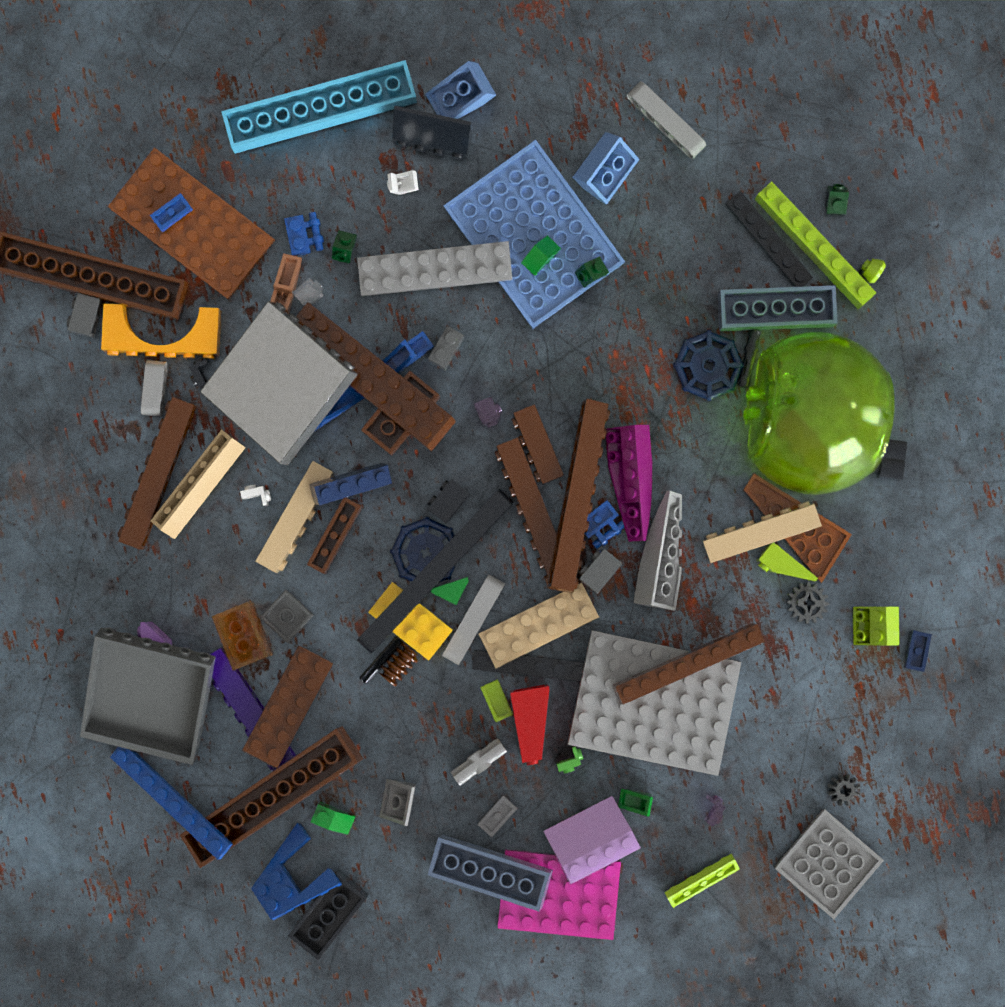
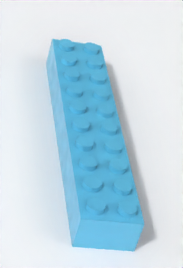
[221,60,417,154]

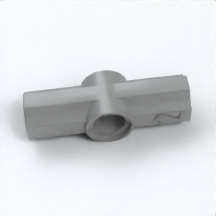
[450,738,507,786]

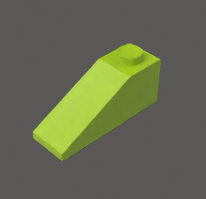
[756,542,818,581]

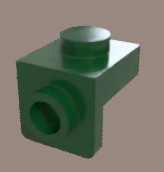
[826,184,849,214]
[332,230,357,263]
[575,256,609,288]

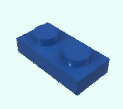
[150,193,193,232]

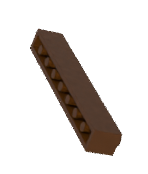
[118,397,197,550]
[494,438,557,584]
[612,623,765,705]

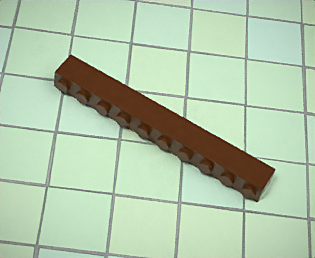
[547,399,610,593]

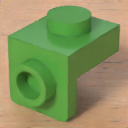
[556,746,583,773]

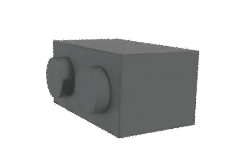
[67,293,104,338]
[428,326,464,371]

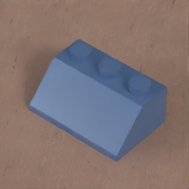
[572,132,640,205]

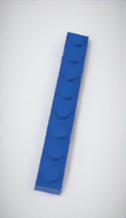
[110,747,233,860]

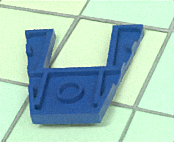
[251,823,342,920]

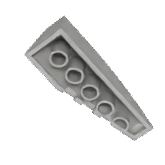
[634,491,682,611]

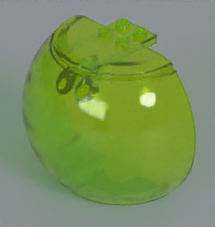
[743,332,895,495]

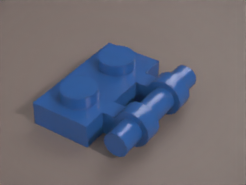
[284,212,324,256]
[584,500,625,549]

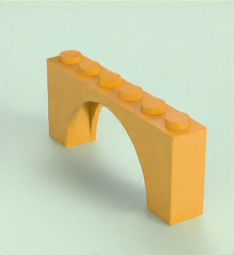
[101,304,222,359]

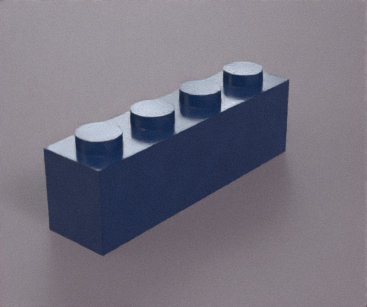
[309,463,392,505]

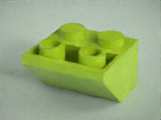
[853,606,899,646]

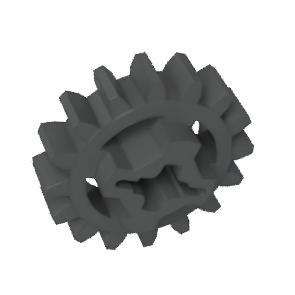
[786,582,829,624]

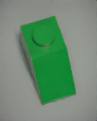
[311,801,356,835]

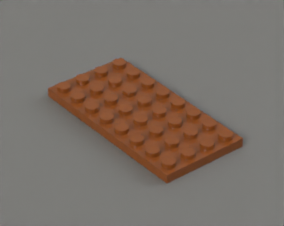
[108,147,275,300]

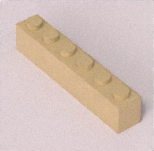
[151,429,245,539]
[255,461,335,573]
[703,501,822,563]

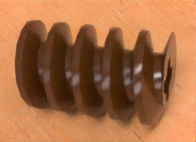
[379,643,418,686]

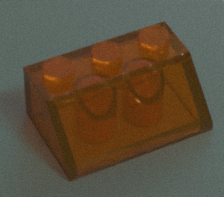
[212,601,274,670]

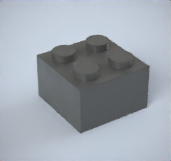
[578,549,622,594]

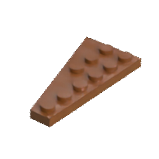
[743,474,852,583]

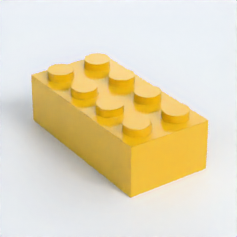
[368,582,453,660]

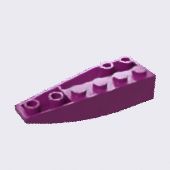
[606,425,652,542]

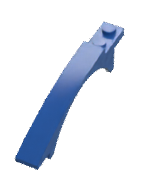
[315,331,434,431]

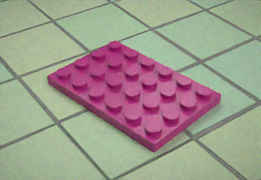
[498,849,621,940]

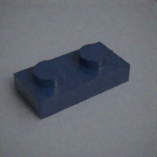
[904,630,932,672]

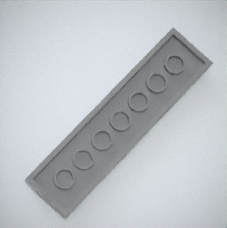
[357,241,513,296]

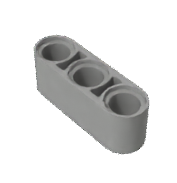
[141,360,168,417]

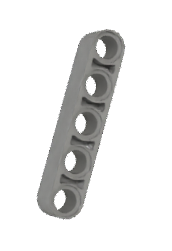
[626,81,706,159]
[442,574,505,666]

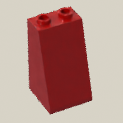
[510,684,549,765]

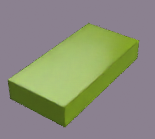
[480,679,513,722]

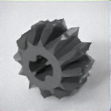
[827,773,860,806]

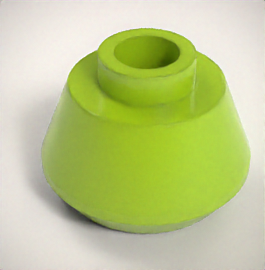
[861,258,886,283]

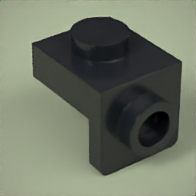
[189,358,211,389]

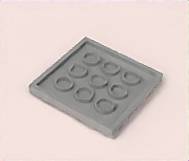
[774,808,884,919]

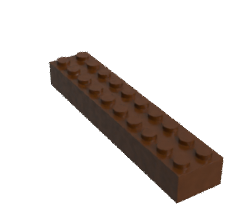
[0,231,189,321]
[296,302,456,451]
[180,726,364,868]

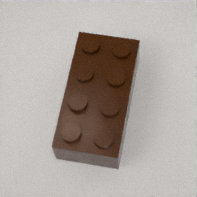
[361,371,440,456]

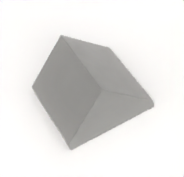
[379,779,416,826]

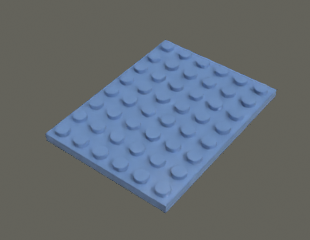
[443,140,625,329]

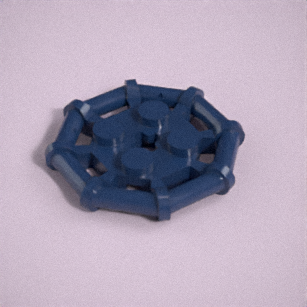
[673,330,744,401]
[390,517,456,582]

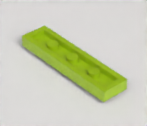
[664,854,740,908]

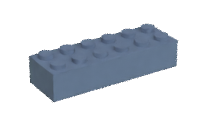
[717,285,838,332]
[428,835,553,911]

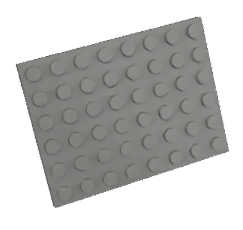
[567,630,742,776]

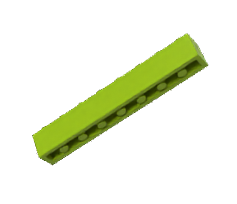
[754,181,876,309]

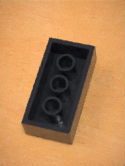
[288,870,369,961]

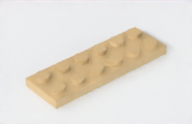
[479,583,599,669]

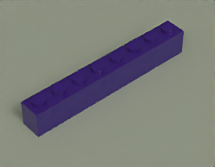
[210,647,297,772]

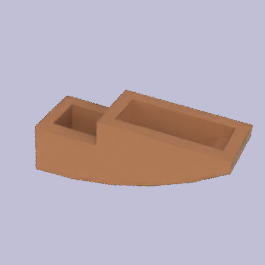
[270,253,302,314]

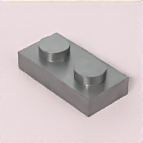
[477,795,518,837]

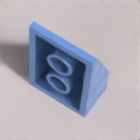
[426,61,496,119]

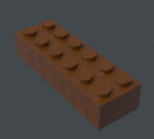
[241,646,333,769]

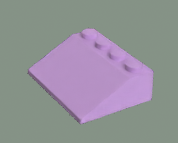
[543,796,640,884]

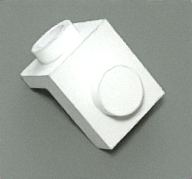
[387,170,419,195]
[240,485,271,506]

